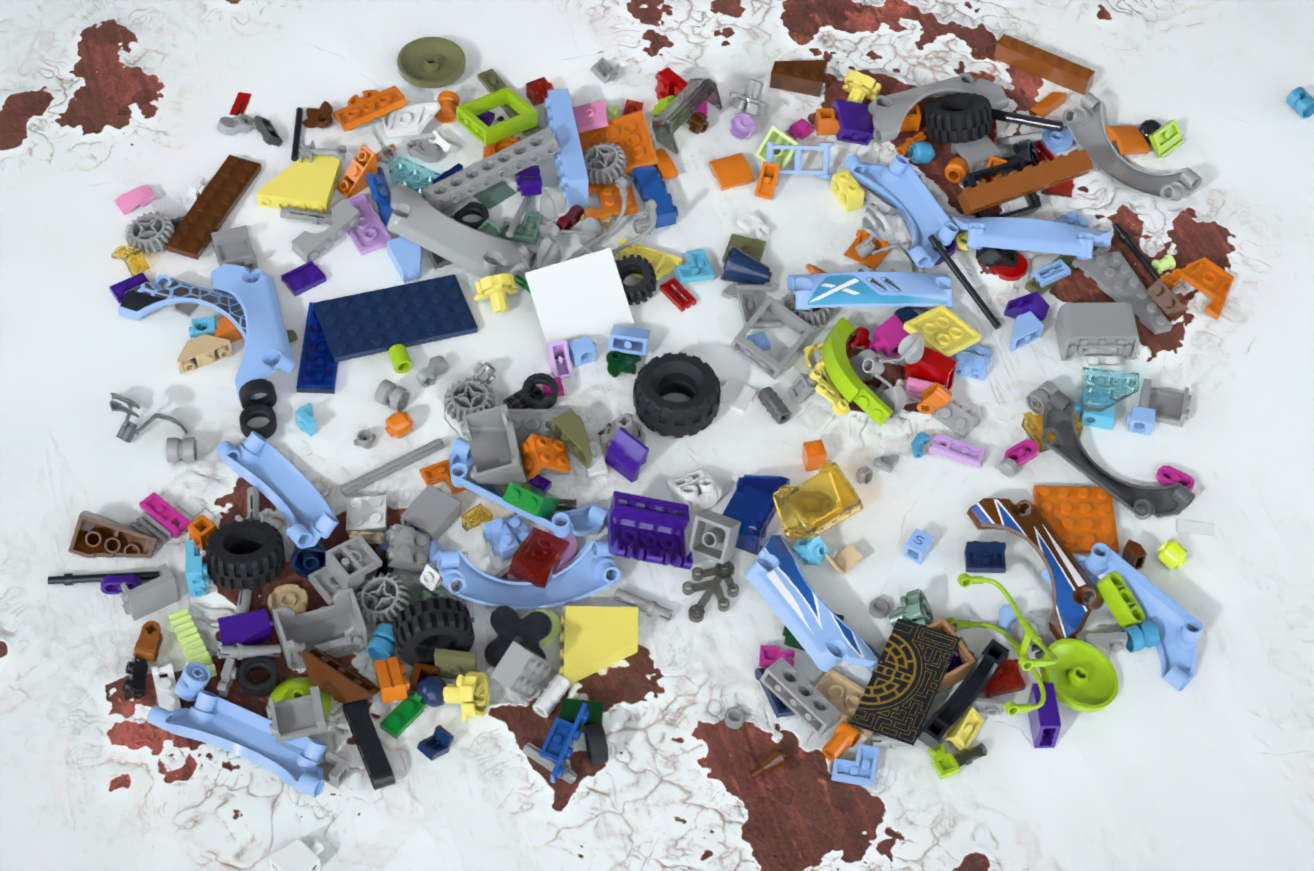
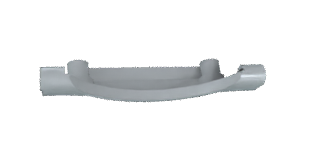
[868,72,1009,144]
[386,183,537,279]

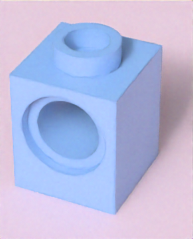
[568,336,598,367]
[1126,406,1156,436]

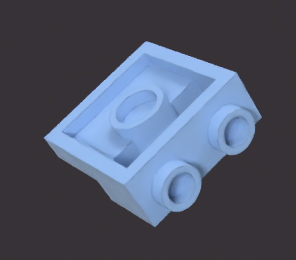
[951,344,993,381]
[482,514,537,562]

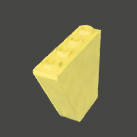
[256,155,342,214]
[559,606,638,685]

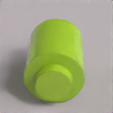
[388,344,413,373]

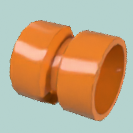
[434,90,460,123]

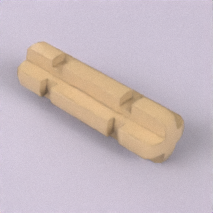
[349,531,386,544]

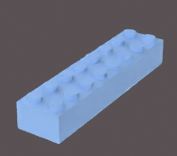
[545,88,588,208]

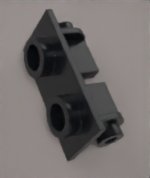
[123,654,148,700]

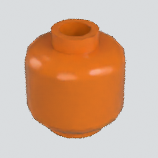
[945,157,969,183]
[385,410,414,439]

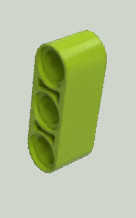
[1096,571,1145,629]

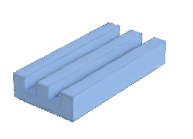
[1031,259,1072,288]

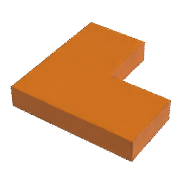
[419,459,467,494]

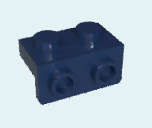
[964,541,1006,573]

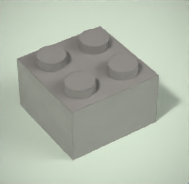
[688,509,741,564]

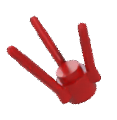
[846,327,871,351]

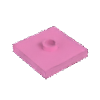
[572,100,609,133]

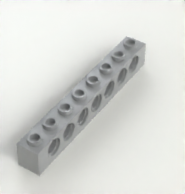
[422,127,561,211]

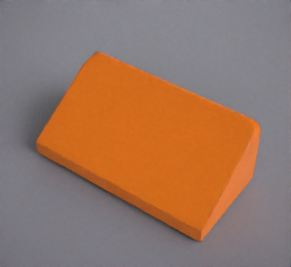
[1030,92,1067,118]

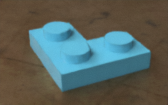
[674,249,715,284]

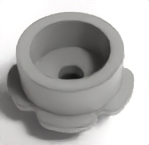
[856,466,873,485]

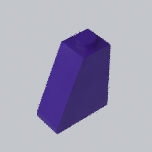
[218,609,274,661]

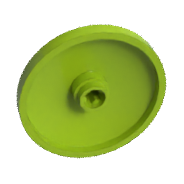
[1040,638,1119,713]

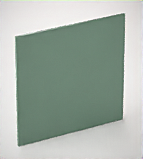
[473,181,516,209]

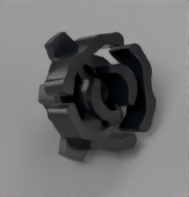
[1002,139,1040,173]

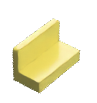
[945,706,984,752]

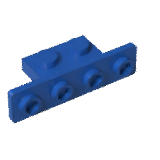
[366,166,394,226]
[539,702,590,784]

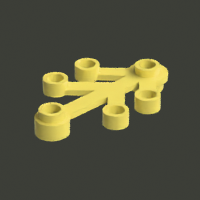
[809,359,850,416]

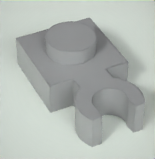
[217,658,239,697]

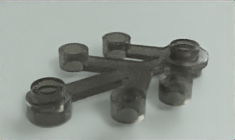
[682,561,739,623]

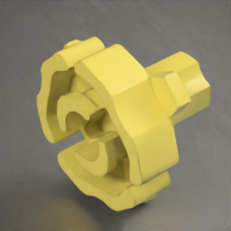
[842,70,882,103]
[474,273,518,314]
[443,671,490,722]

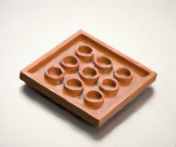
[578,110,659,176]
[1033,485,1119,555]

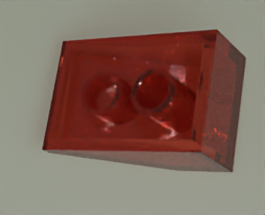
[508,527,570,589]

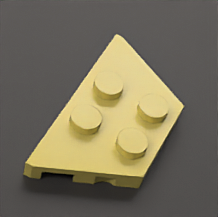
[618,238,683,281]

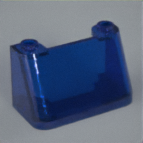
[722,475,790,556]

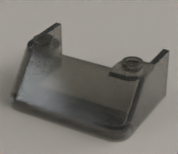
[652,78,722,155]

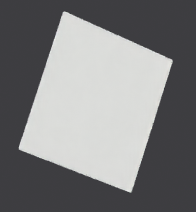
[525,248,636,348]

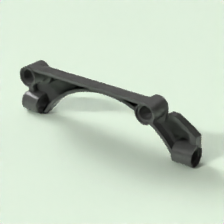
[1041,390,1196,520]

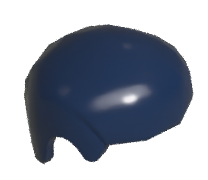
[416,676,447,708]

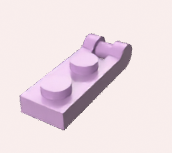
[929,434,986,468]

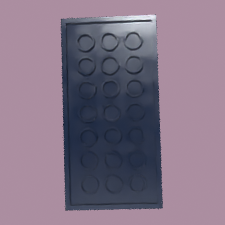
[313,274,478,363]

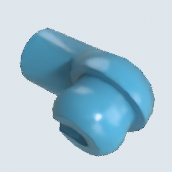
[911,432,930,458]

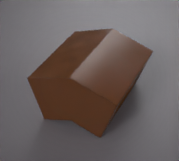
[1121,539,1147,570]

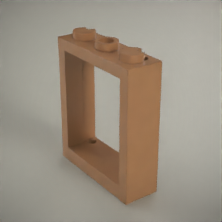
[880,617,977,695]

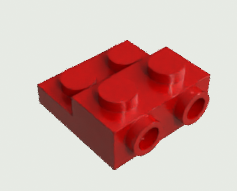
[655,67,691,111]

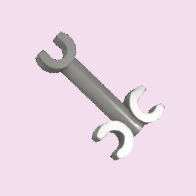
[299,140,347,163]

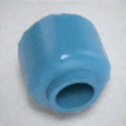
[908,141,935,165]

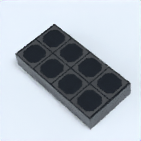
[503,385,545,409]

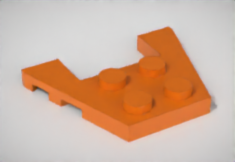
[584,181,637,221]
[1160,257,1234,320]

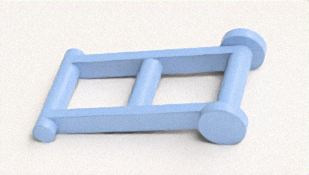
[766,141,834,178]

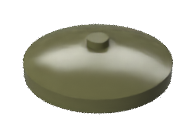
[397,37,466,88]

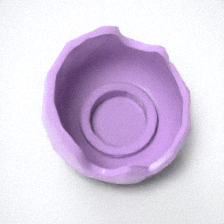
[730,111,756,140]

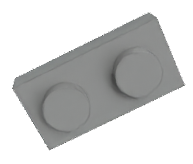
[864,189,898,216]

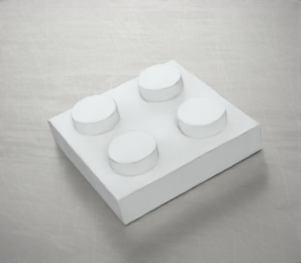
[346,495,387,535]

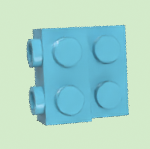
[185,540,210,597]

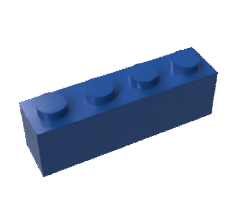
[632,165,678,229]

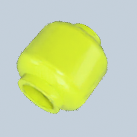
[1157,540,1187,569]

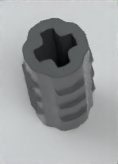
[758,386,792,424]

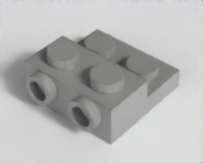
[386,524,430,573]

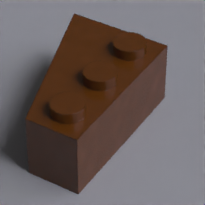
[770,60,828,97]

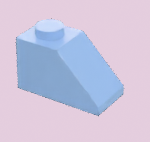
[1010,311,1044,351]

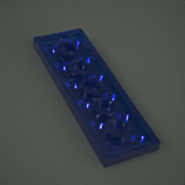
[296,302,339,394]

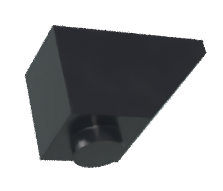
[976,247,1017,267]

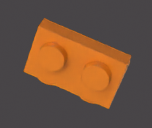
[520,434,571,479]

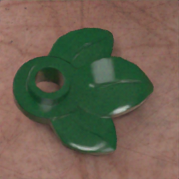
[606,351,641,378]

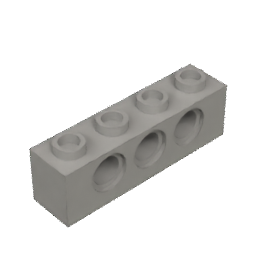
[760,657,842,737]

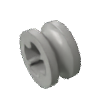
[378,146,396,164]

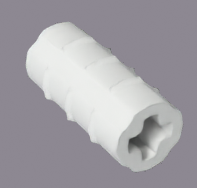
[533,674,570,718]

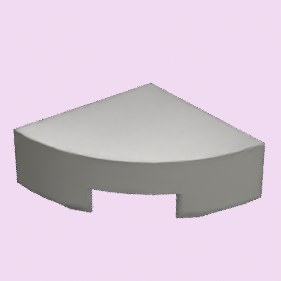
[722,282,738,299]
[873,454,900,473]

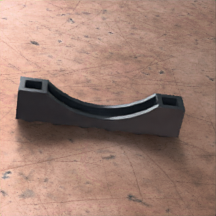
[919,639,1010,751]

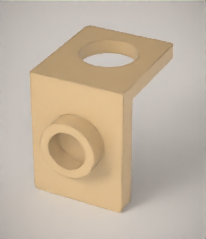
[825,544,863,576]

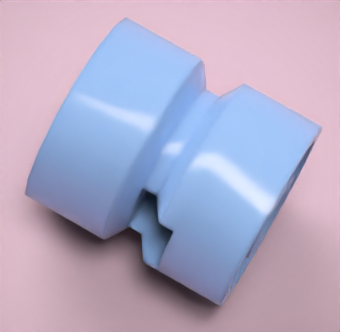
[175,662,211,702]

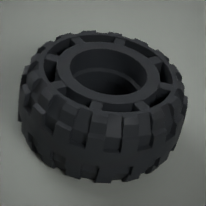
[633,352,721,438]

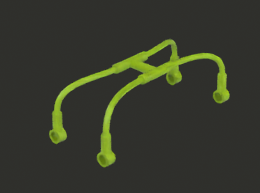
[946,573,1058,716]

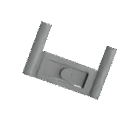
[736,284,782,328]

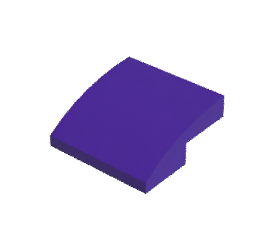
[605,427,649,483]

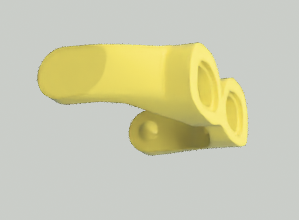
[803,342,823,369]

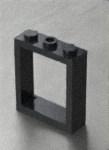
[961,158,1042,218]

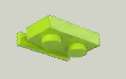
[1149,120,1184,158]

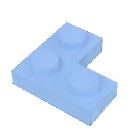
[831,744,879,788]

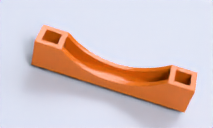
[815,104,921,136]

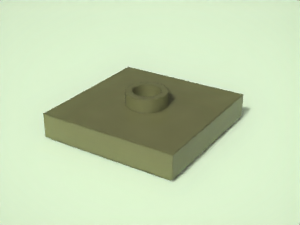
[722,234,766,263]
[434,648,477,680]

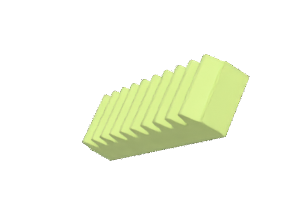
[167,608,217,678]

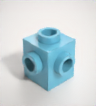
[793,534,829,565]

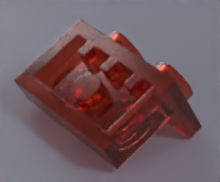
[983,659,1026,699]

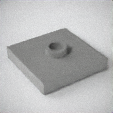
[998,133,1042,145]

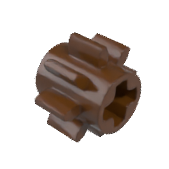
[687,112,709,134]

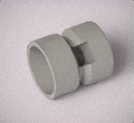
[374,379,410,411]
[1026,381,1060,415]
[166,437,197,463]

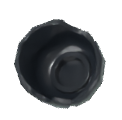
[1138,119,1161,144]

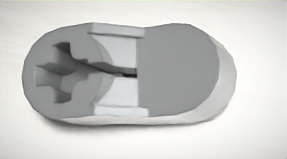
[217,114,254,136]
[406,139,441,163]
[416,356,449,388]

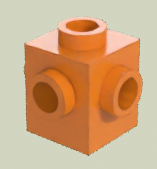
[187,514,218,551]

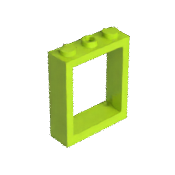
[456,87,538,146]

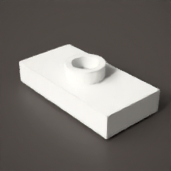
[586,440,608,477]

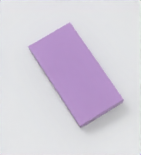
[332,193,393,256]

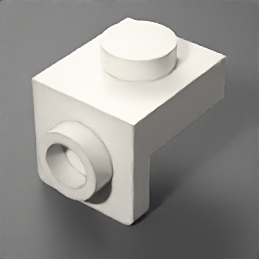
[419,562,442,591]

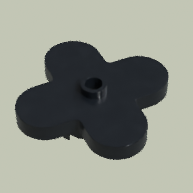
[484,606,552,667]

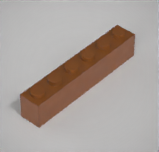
[994,34,1095,95]

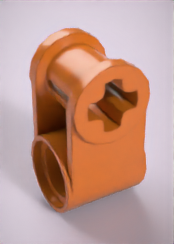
[917,382,952,414]

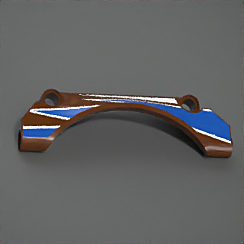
[967,498,1104,640]

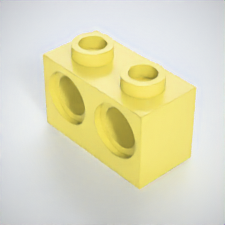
[831,170,865,213]

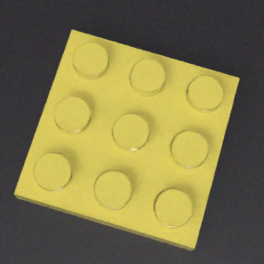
[903,304,982,357]

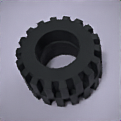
[616,254,657,305]

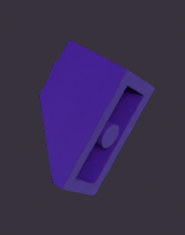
[1004,291,1050,321]

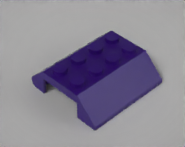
[607,491,693,570]

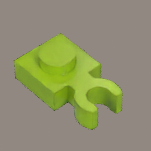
[928,743,961,780]

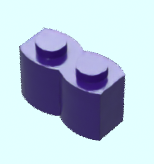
[515,165,542,196]

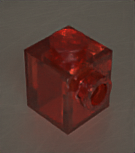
[526,77,554,106]

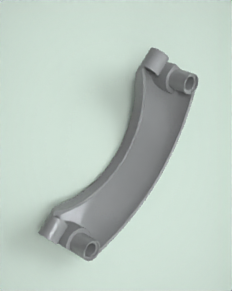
[1062,92,1202,201]

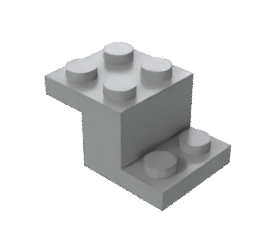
[308,534,382,606]

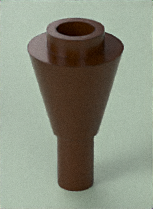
[749,747,787,779]

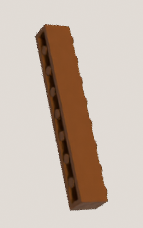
[957,149,1094,217]

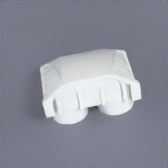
[667,467,722,513]

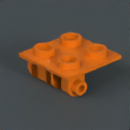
[844,229,891,269]

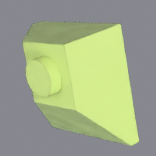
[755,126,800,169]

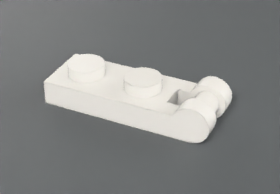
[151,662,181,711]

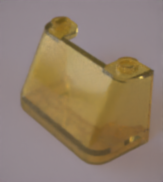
[772,460,863,539]

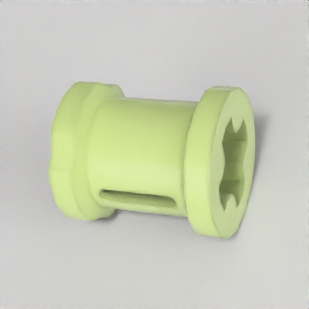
[1151,254,1176,274]

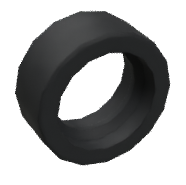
[455,202,489,230]
[522,373,558,409]
[239,379,277,409]
[239,404,277,439]
[238,656,279,697]
[584,723,608,765]

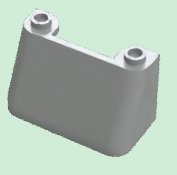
[460,404,527,485]

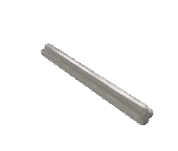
[340,438,445,496]

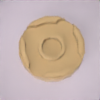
[268,584,309,615]

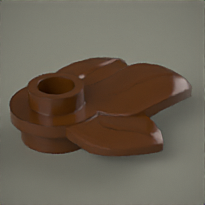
[302,101,333,129]

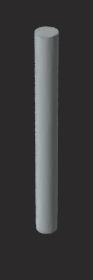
[506,196,532,238]

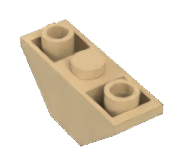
[177,334,233,375]

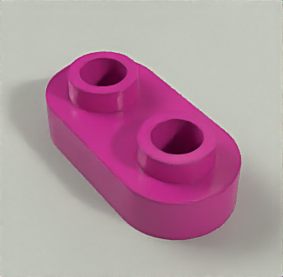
[1004,440,1039,467]
[1156,466,1194,491]

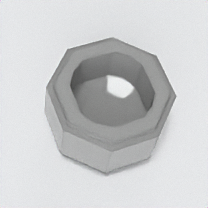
[999,458,1019,477]

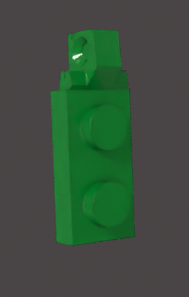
[380,693,426,739]

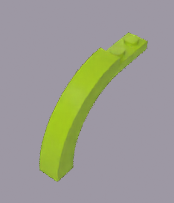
[822,317,893,427]

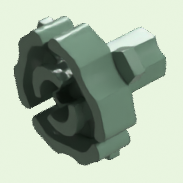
[888,589,934,628]

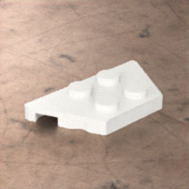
[381,102,441,137]

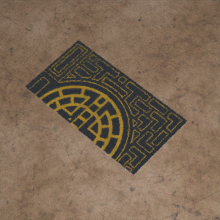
[850,618,960,746]

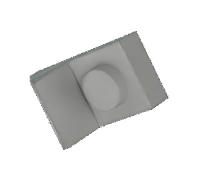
[1084,632,1128,659]

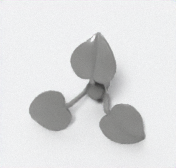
[536,187,604,269]
[855,207,916,272]
[848,332,924,418]

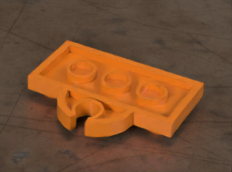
[333,86,408,132]

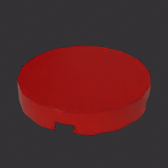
[991,253,1028,281]

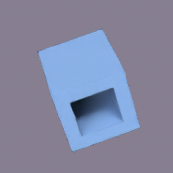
[903,528,934,565]

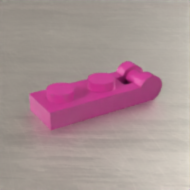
[139,492,190,539]

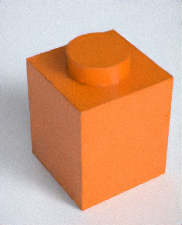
[801,440,827,472]

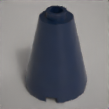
[720,246,772,285]
[291,537,328,578]

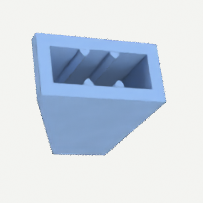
[387,236,422,283]

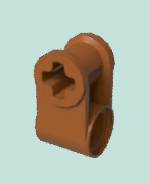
[133,621,163,662]

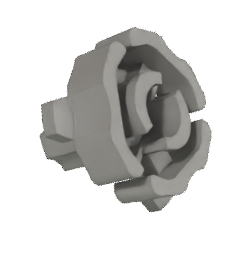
[730,79,769,116]
[599,413,645,451]

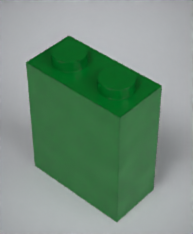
[502,482,560,517]

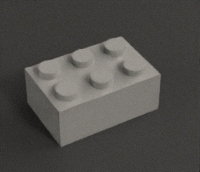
[490,641,552,699]

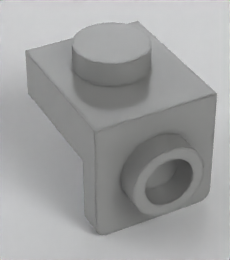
[590,57,620,84]

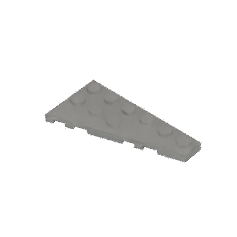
[1072,251,1173,335]

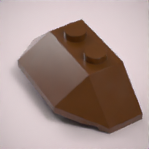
[302,646,380,704]

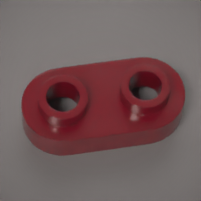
[556,205,584,234]

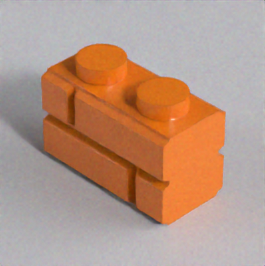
[374,656,410,704]

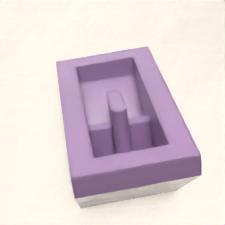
[547,339,573,379]

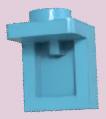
[295,402,317,437]

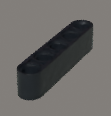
[342,699,395,790]

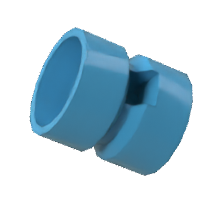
[1286,87,1314,119]
[1122,620,1160,653]
[366,623,396,660]

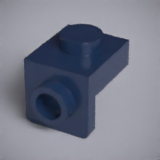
[417,725,454,761]

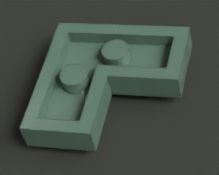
[502,211,543,245]

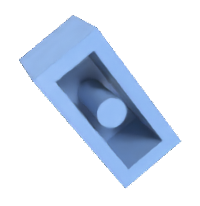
[609,325,650,356]

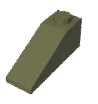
[551,409,593,469]

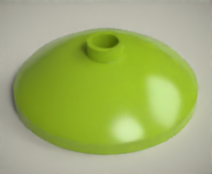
[268,677,331,719]

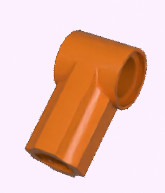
[822,720,861,762]

